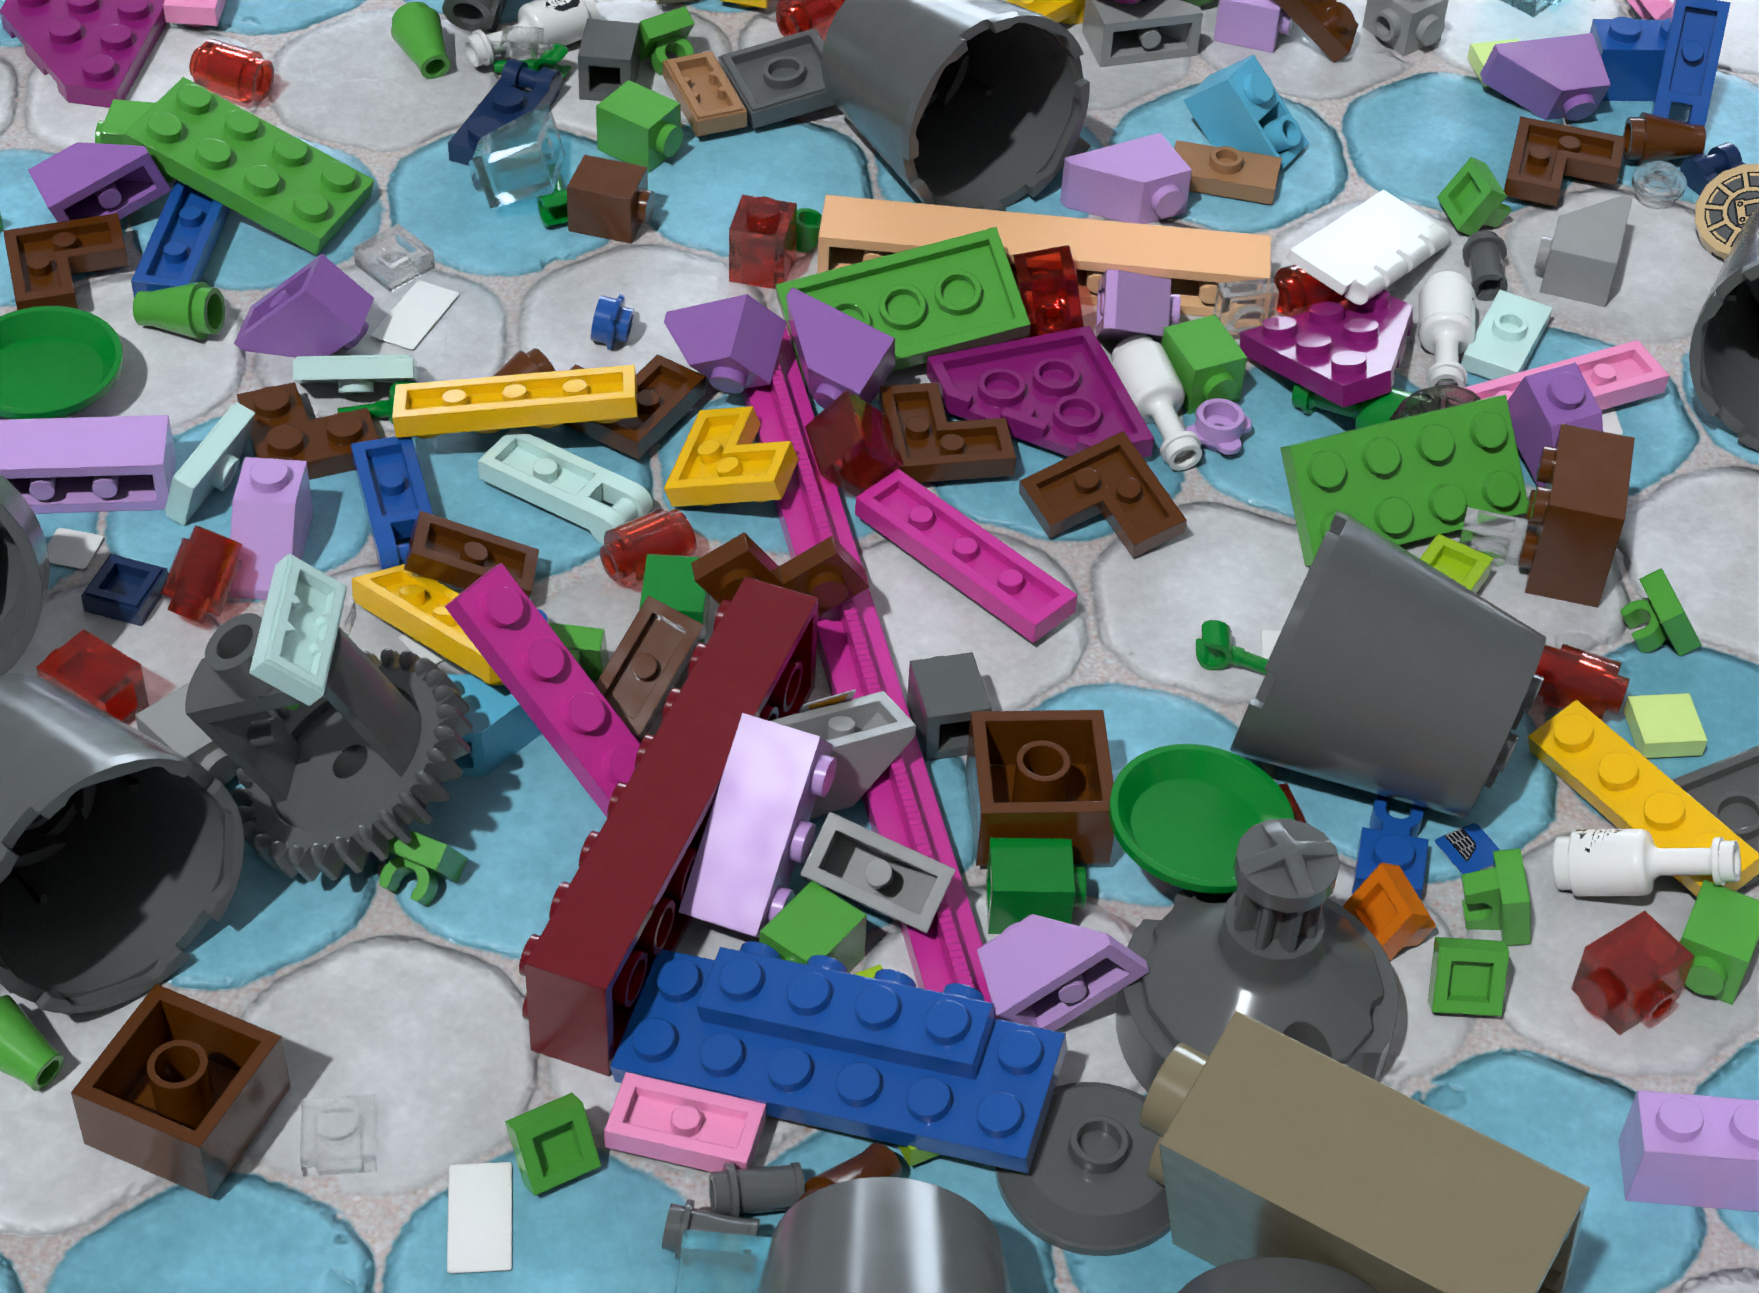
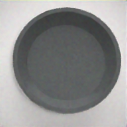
[995,1082,1171,1256]

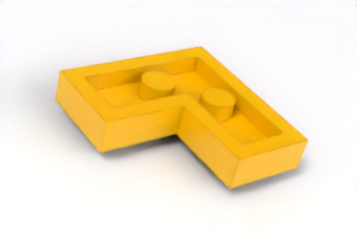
[664,406,798,507]

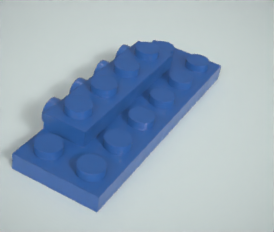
[610,941,1067,1173]

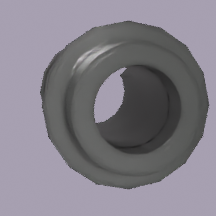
[1462,230,1508,301]
[709,1162,805,1217]
[662,1199,760,1268]

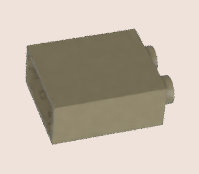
[1140,1010,1590,1293]

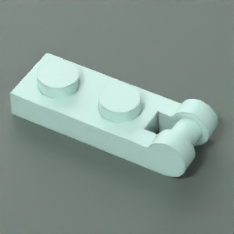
[478,428,653,547]

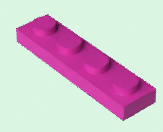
[855,469,1078,643]
[444,563,640,817]

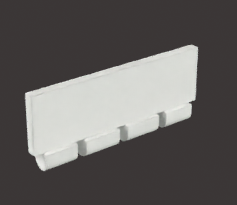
[1286,190,1450,305]

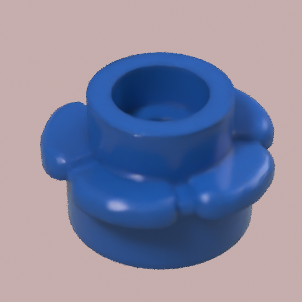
[591,294,634,350]

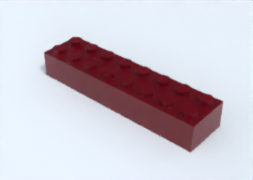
[519,576,818,1076]

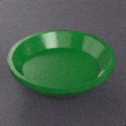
[0,306,124,419]
[1108,744,1295,893]

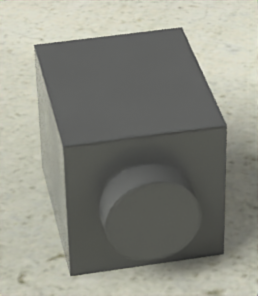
[578,19,640,101]
[907,652,992,761]

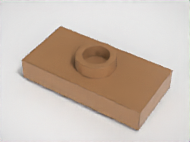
[663,51,747,137]
[1174,140,1282,205]

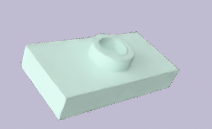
[1461,290,1553,380]
[292,354,417,394]
[165,402,255,526]
[249,553,347,706]

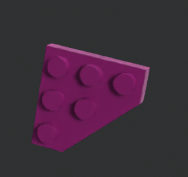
[0,0,167,108]
[1240,289,1413,408]
[926,326,1154,457]

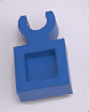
[1351,795,1429,899]

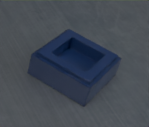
[81,554,170,626]

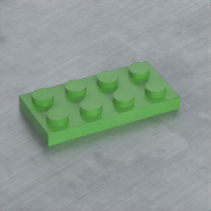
[122,77,375,255]
[775,227,1030,394]
[1280,395,1528,566]

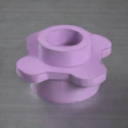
[1185,398,1252,455]

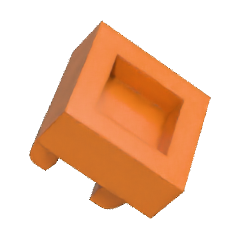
[1342,863,1436,961]

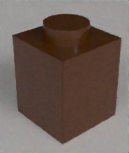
[567,154,655,244]

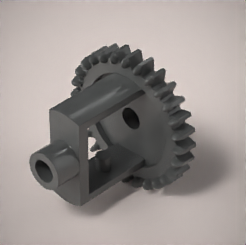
[185,613,473,882]

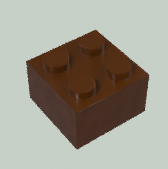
[1517,423,1635,608]
[966,710,1114,866]
[71,984,291,1199]

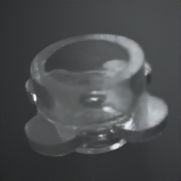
[491,25,553,60]

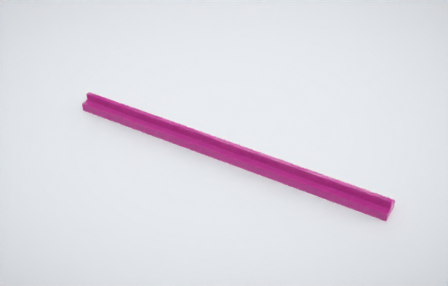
[742,327,1001,1020]

